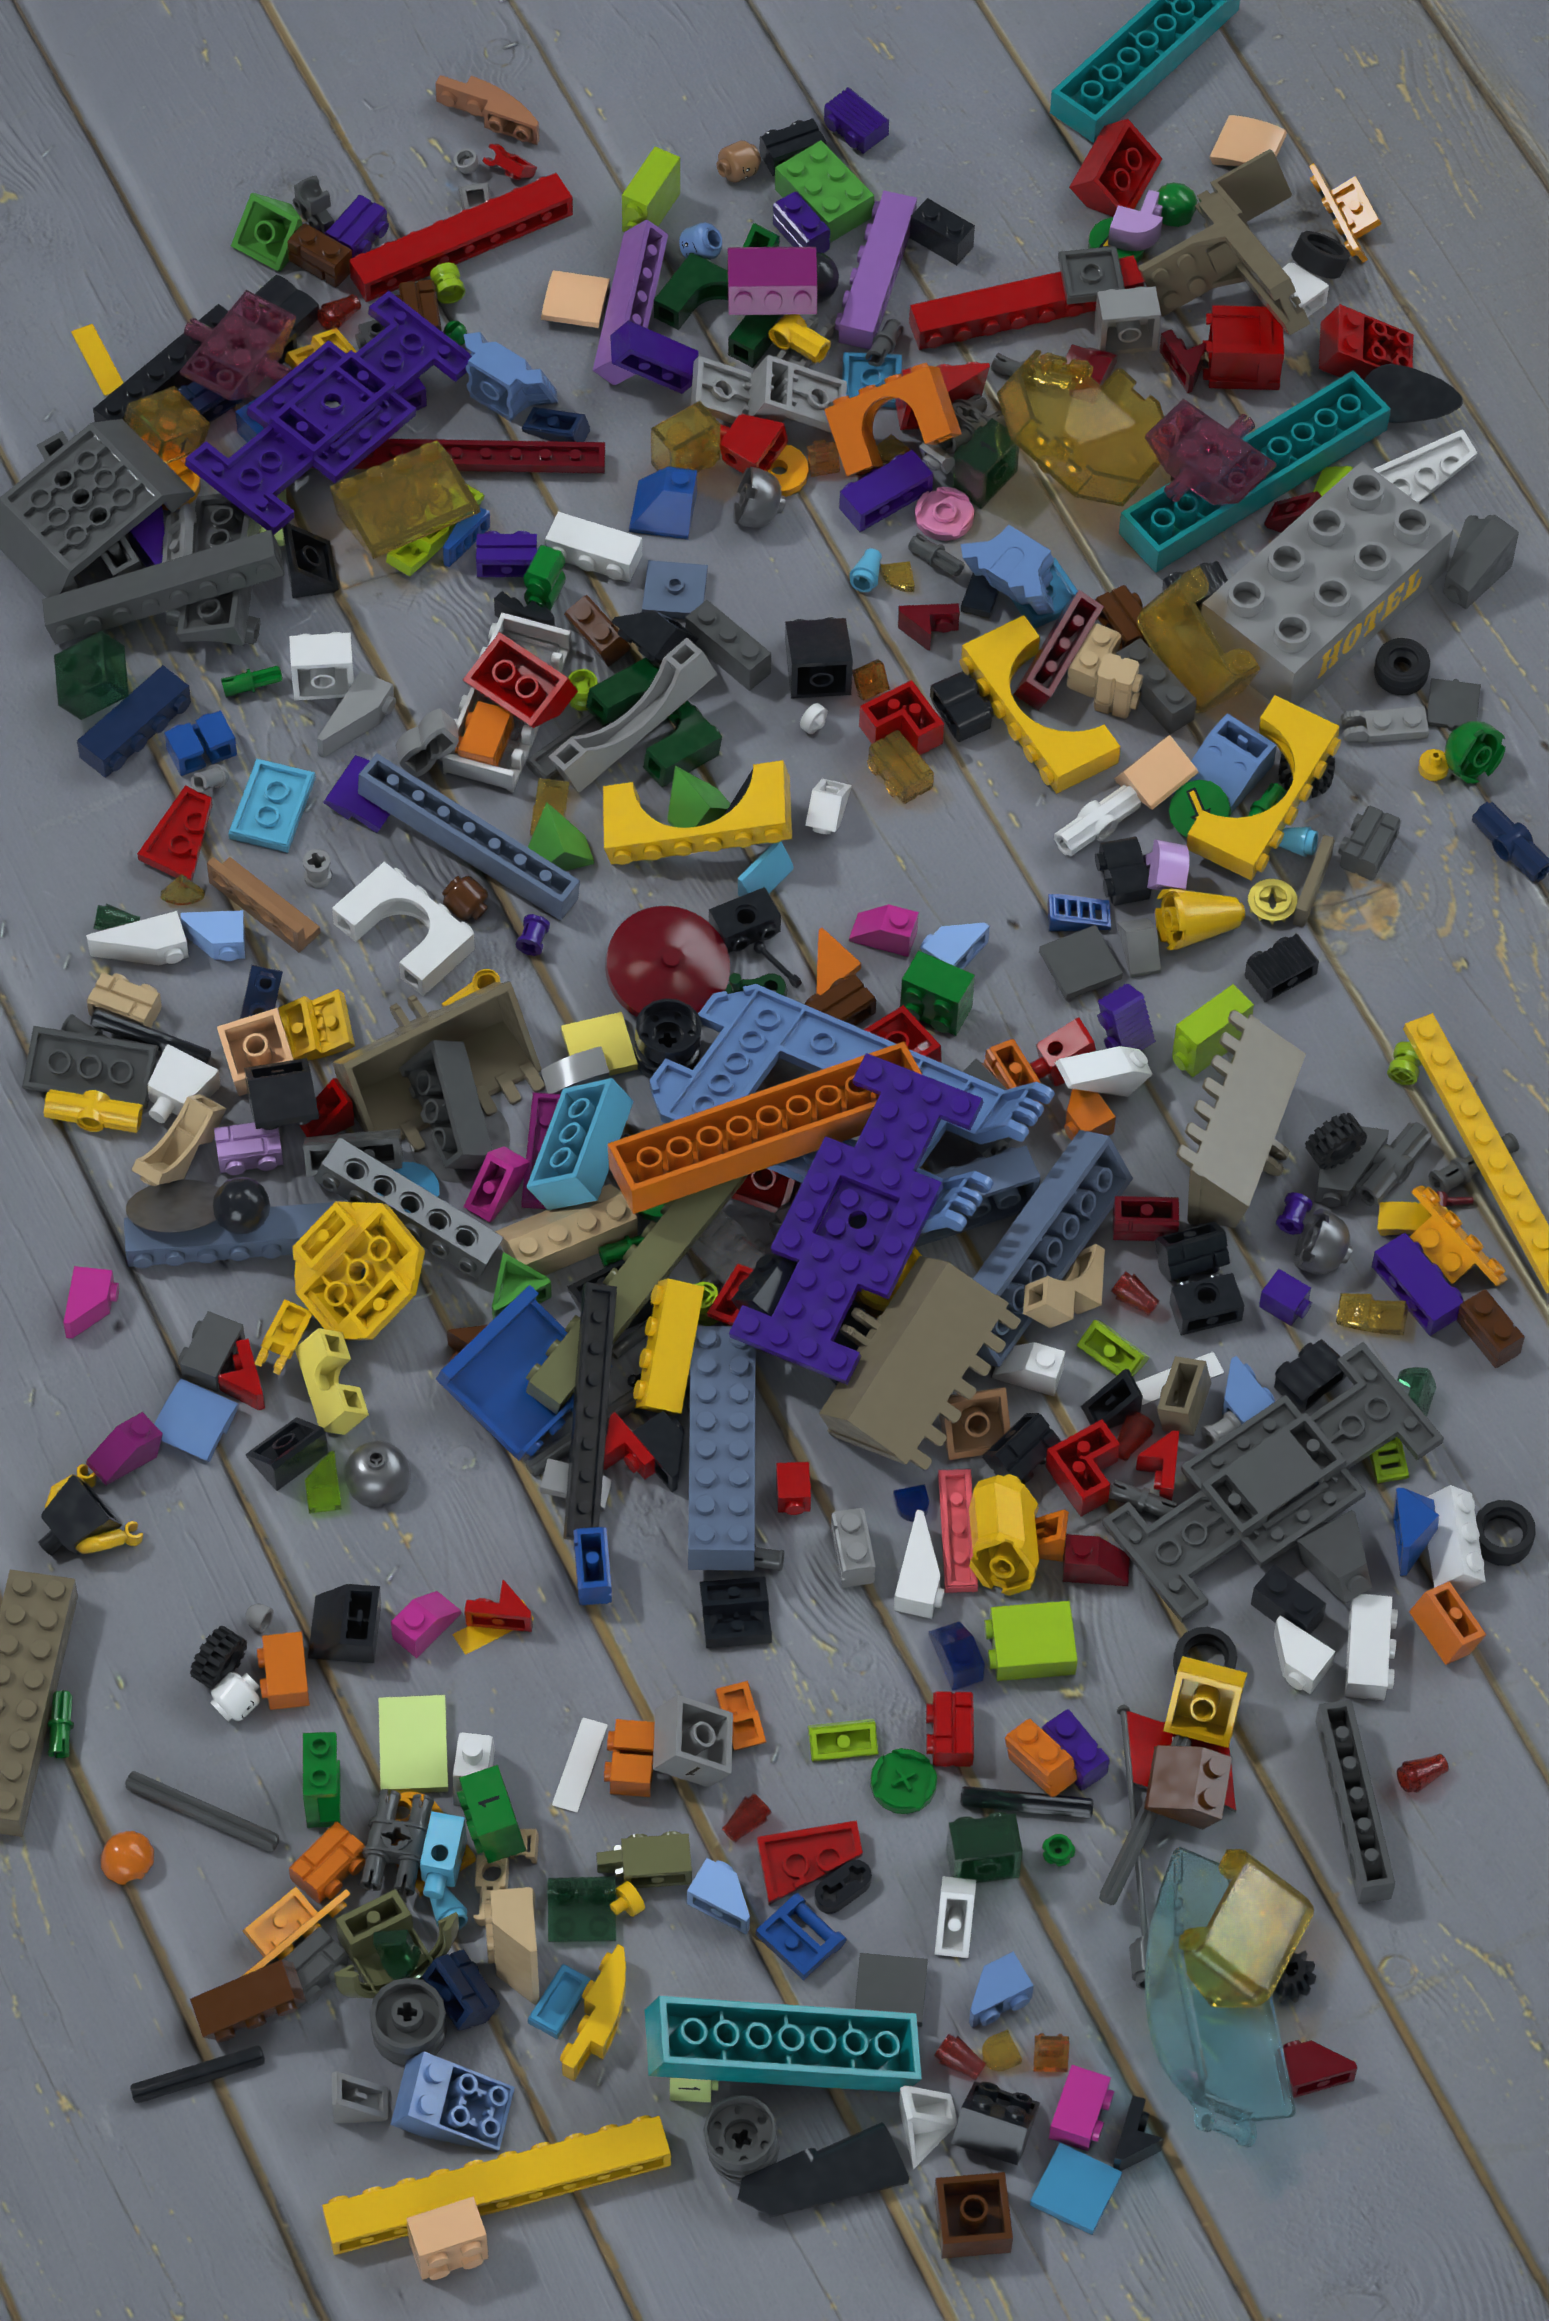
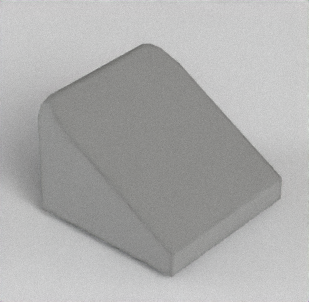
[458,182,491,210]

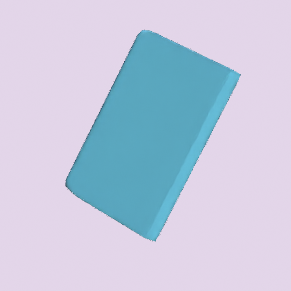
[738,842,794,897]

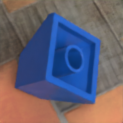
[629,466,697,539]

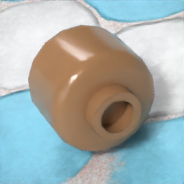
[717,140,761,183]

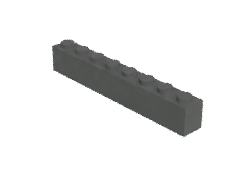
[42,530,284,645]

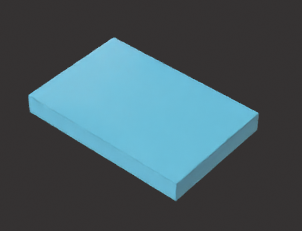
[228,759,316,853]

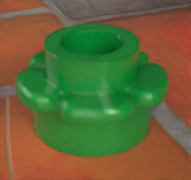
[1042,1834,1075,1867]

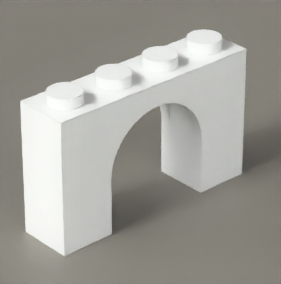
[332,862,475,996]

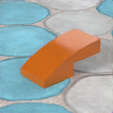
[715,1681,766,1751]

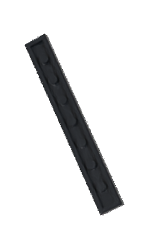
[563,1282,617,1540]

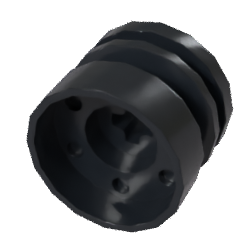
[634,998,702,1078]

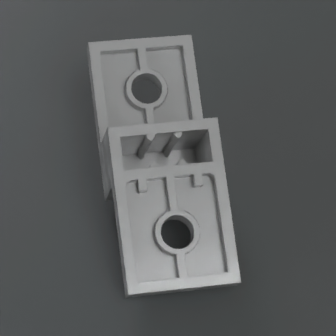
[690,355,847,433]

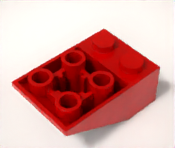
[1319,304,1414,380]
[895,362,990,430]

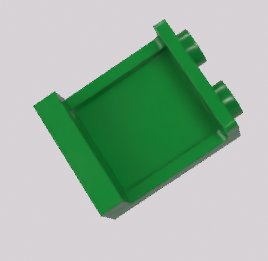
[303,1732,341,1828]

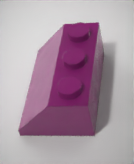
[728,247,817,315]

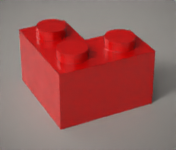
[859,680,944,757]
[1045,1419,1120,1517]

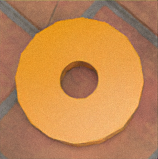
[768,445,809,497]

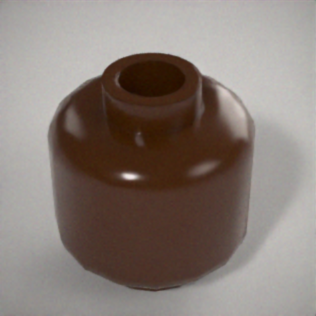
[442,876,488,922]

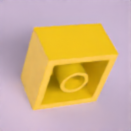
[1163,1656,1247,1748]

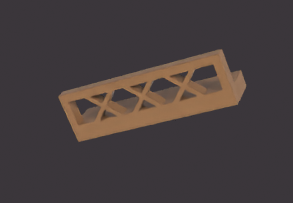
[207,857,321,953]

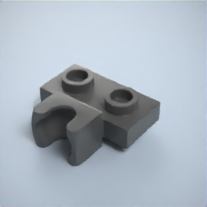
[293,176,334,234]

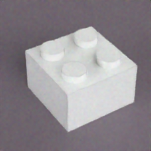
[289,632,354,701]

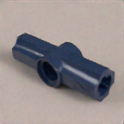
[1472,801,1549,883]

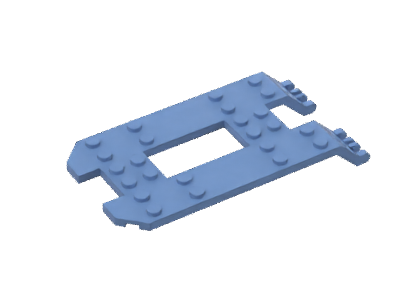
[649,984,1055,1234]

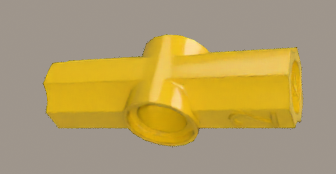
[43,1089,143,1133]

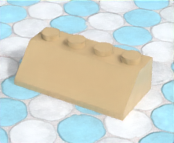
[495,1184,638,1275]
[484,1887,540,2004]

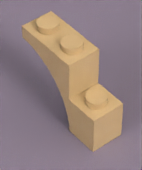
[132,1094,227,1186]
[1023,1244,1105,1328]

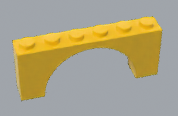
[959,615,1121,794]
[1186,695,1341,881]
[603,760,792,865]

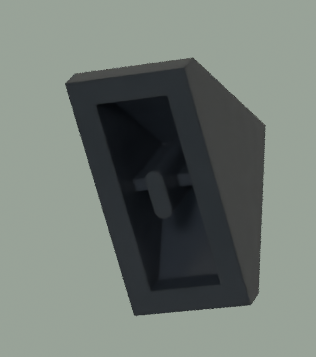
[1081,1369,1143,1429]

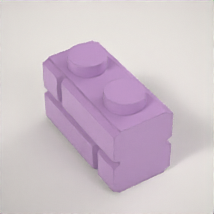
[214,1123,283,1175]

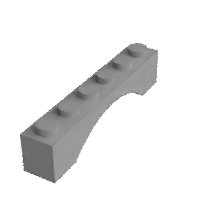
[548,638,717,793]

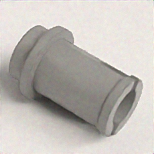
[191,764,229,792]

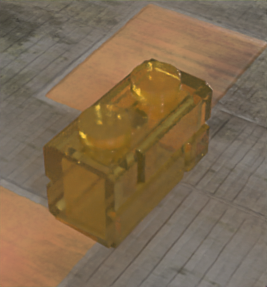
[867,730,934,804]

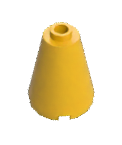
[1155,888,1245,950]

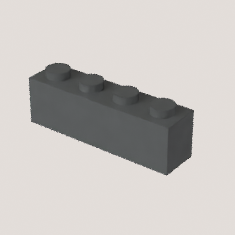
[399,1040,492,1170]

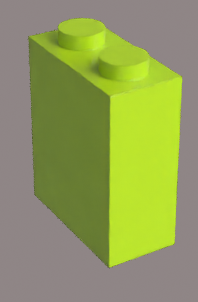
[622,147,680,232]
[1172,984,1254,1078]
[984,1601,1078,1681]

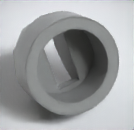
[454,148,478,174]
[246,1604,274,1633]

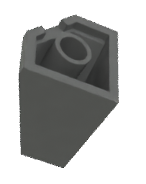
[1443,515,1519,609]

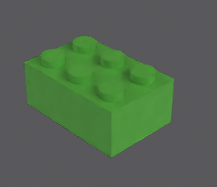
[775,140,874,243]

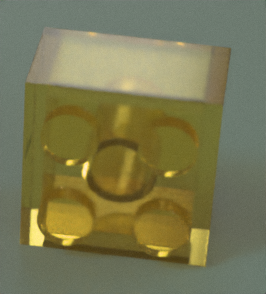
[124,386,210,464]
[651,401,721,473]

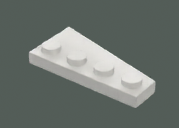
[1373,429,1477,503]

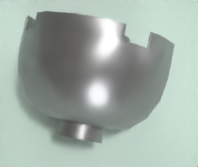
[733,467,785,528]
[1294,1208,1353,1275]
[345,1441,411,1508]

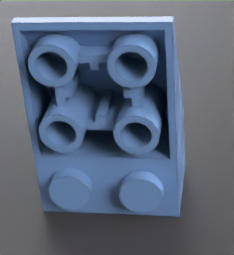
[1172,713,1277,813]
[390,2051,515,2152]

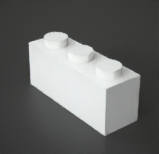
[545,512,642,583]
[1427,1485,1486,1595]
[1344,1594,1398,1701]

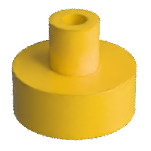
[1418,749,1449,781]
[609,1881,645,1917]

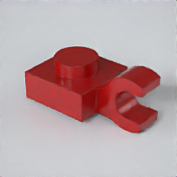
[482,144,537,180]

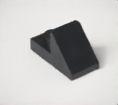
[1113,2095,1164,2171]

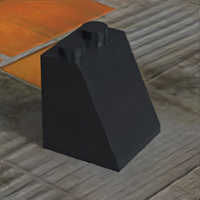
[785,617,853,699]
[731,1254,798,1317]

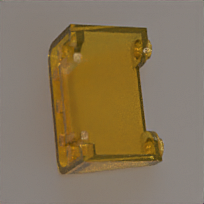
[1137,566,1261,713]
[1171,1849,1315,2008]

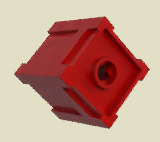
[1203,305,1284,390]

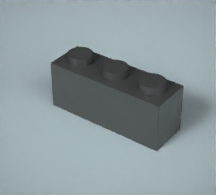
[685,600,771,691]
[1116,638,1197,734]
[303,1129,404,1177]

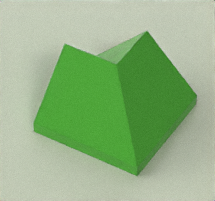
[231,193,302,272]

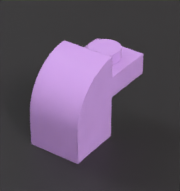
[1108,190,1163,251]
[1143,839,1189,891]

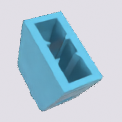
[420,1811,467,1899]

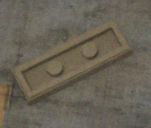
[1293,835,1335,927]

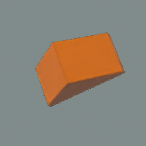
[1035,1509,1069,1562]

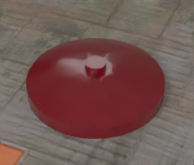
[605,906,730,1017]

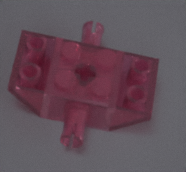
[180,290,296,401]
[1145,398,1277,505]

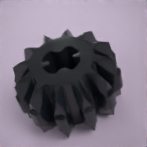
[1258,1944,1316,2003]

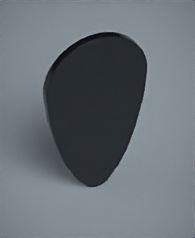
[1364,364,1463,423]

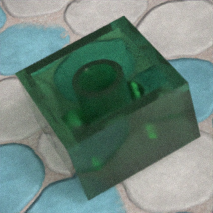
[953,418,1020,509]
[54,631,129,720]
[946,1812,1023,1883]

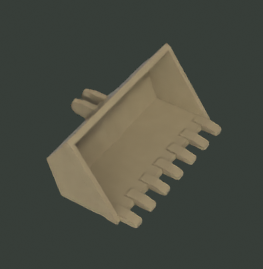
[332,981,545,1152]
[1176,1010,1306,1228]
[819,1256,1021,1470]

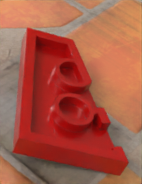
[137,785,213,885]
[757,1820,863,1905]

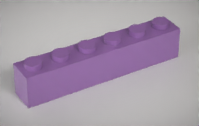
[835,190,917,350]
[593,220,668,386]

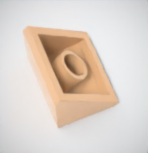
[1114,735,1199,810]

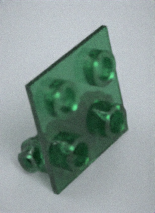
[547,1877,616,1942]

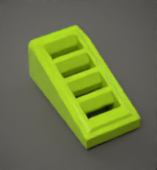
[1369,1437,1409,1484]

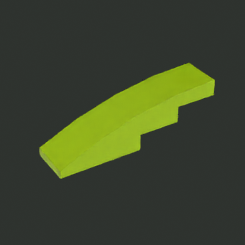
[386,481,485,577]

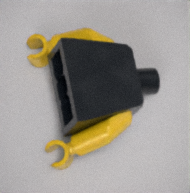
[38,1464,143,1556]

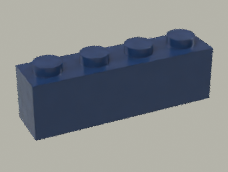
[77,665,191,778]

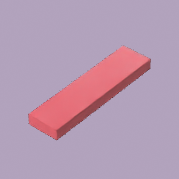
[938,1469,978,1593]

